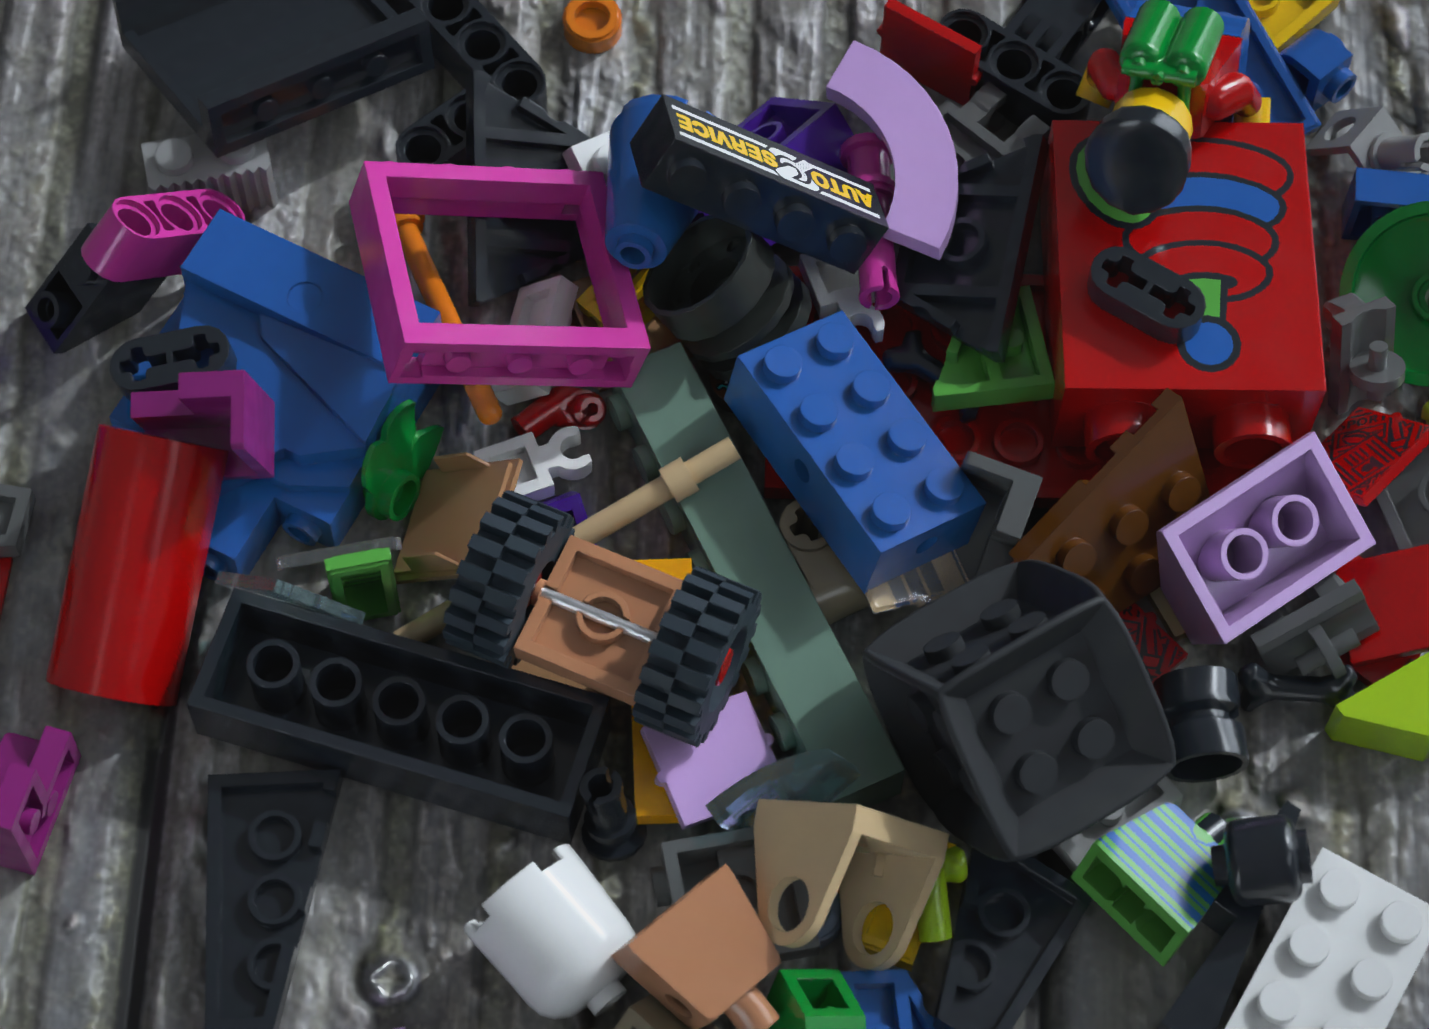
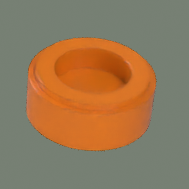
[563,0,622,54]

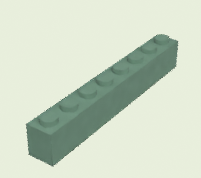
[606,342,905,808]

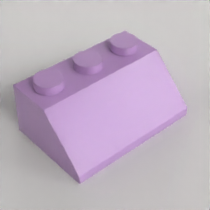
[1156,432,1376,644]

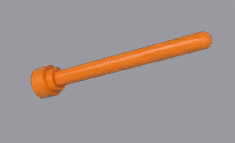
[395,214,502,425]

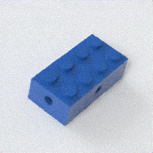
[724,310,986,594]

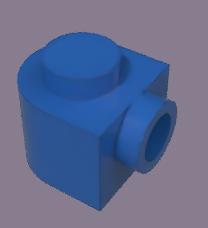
[1279,29,1357,112]

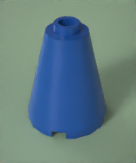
[605,94,716,269]

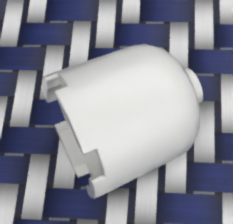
[464,844,635,1019]

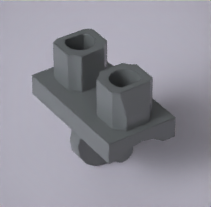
[1322,293,1405,415]
[1250,572,1380,680]

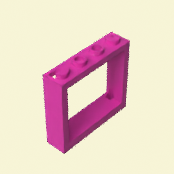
[349,161,651,388]

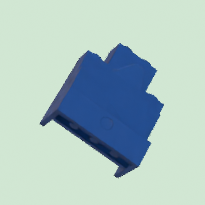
[109,209,442,586]

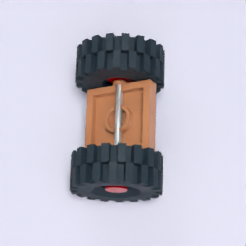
[443,490,762,747]

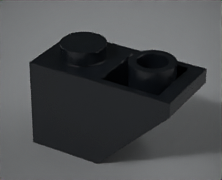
[25,223,167,354]

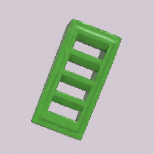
[324,547,401,623]

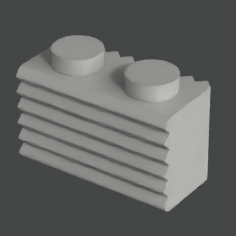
[141,134,279,213]

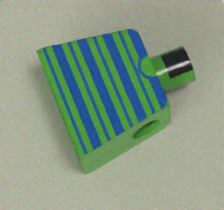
[1070,802,1227,967]

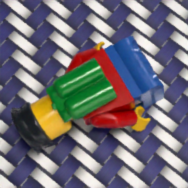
[1075,0,1271,215]

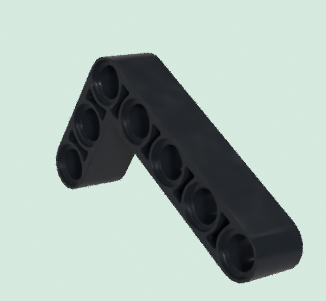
[385,0,548,165]

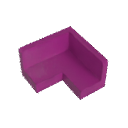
[131,370,275,480]
[0,725,81,876]

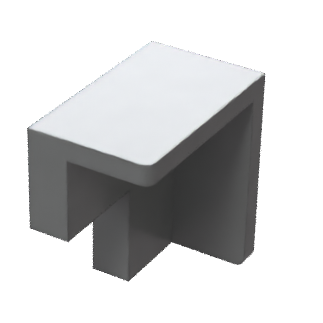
[917,451,1043,597]

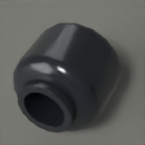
[1211,814,1313,907]

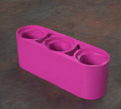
[81,189,245,282]

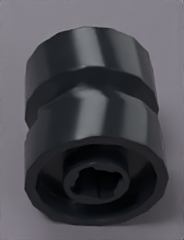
[1153,665,1250,783]

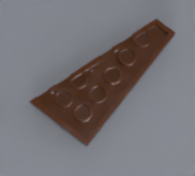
[1008,388,1210,613]

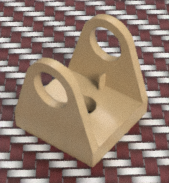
[753,799,949,971]

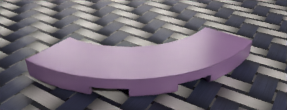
[826,40,958,261]

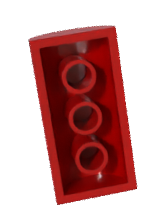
[45,424,229,706]

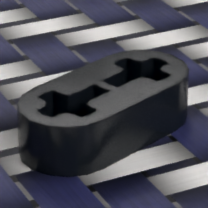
[1087,247,1206,344]
[110,325,237,401]

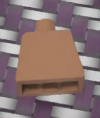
[611,864,781,1029]

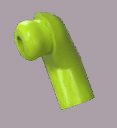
[917,846,968,942]

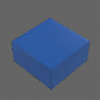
[1341,167,1429,241]

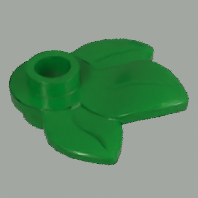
[361,399,444,521]

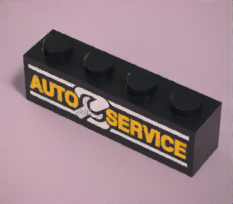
[629,94,889,275]

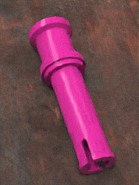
[840,132,900,310]

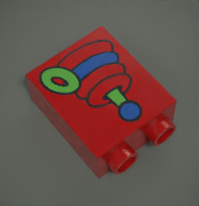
[1040,120,1327,469]

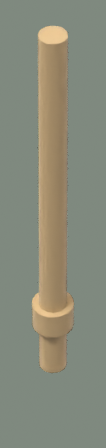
[393,437,741,643]

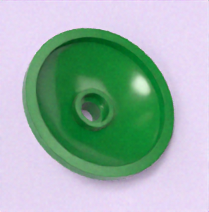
[1339,201,1429,387]

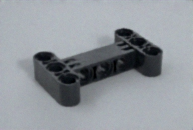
[940,0,1110,142]

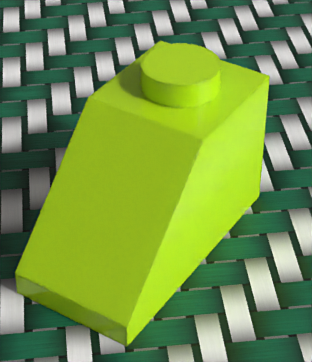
[1324,652,1429,762]

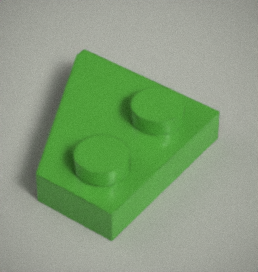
[931,285,1055,412]

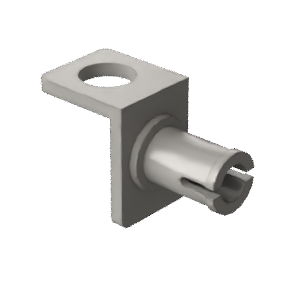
[1306,106,1429,174]

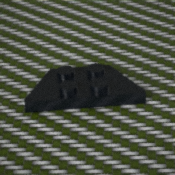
[465,70,590,307]
[896,134,1049,363]

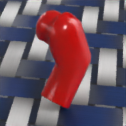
[511,386,607,439]

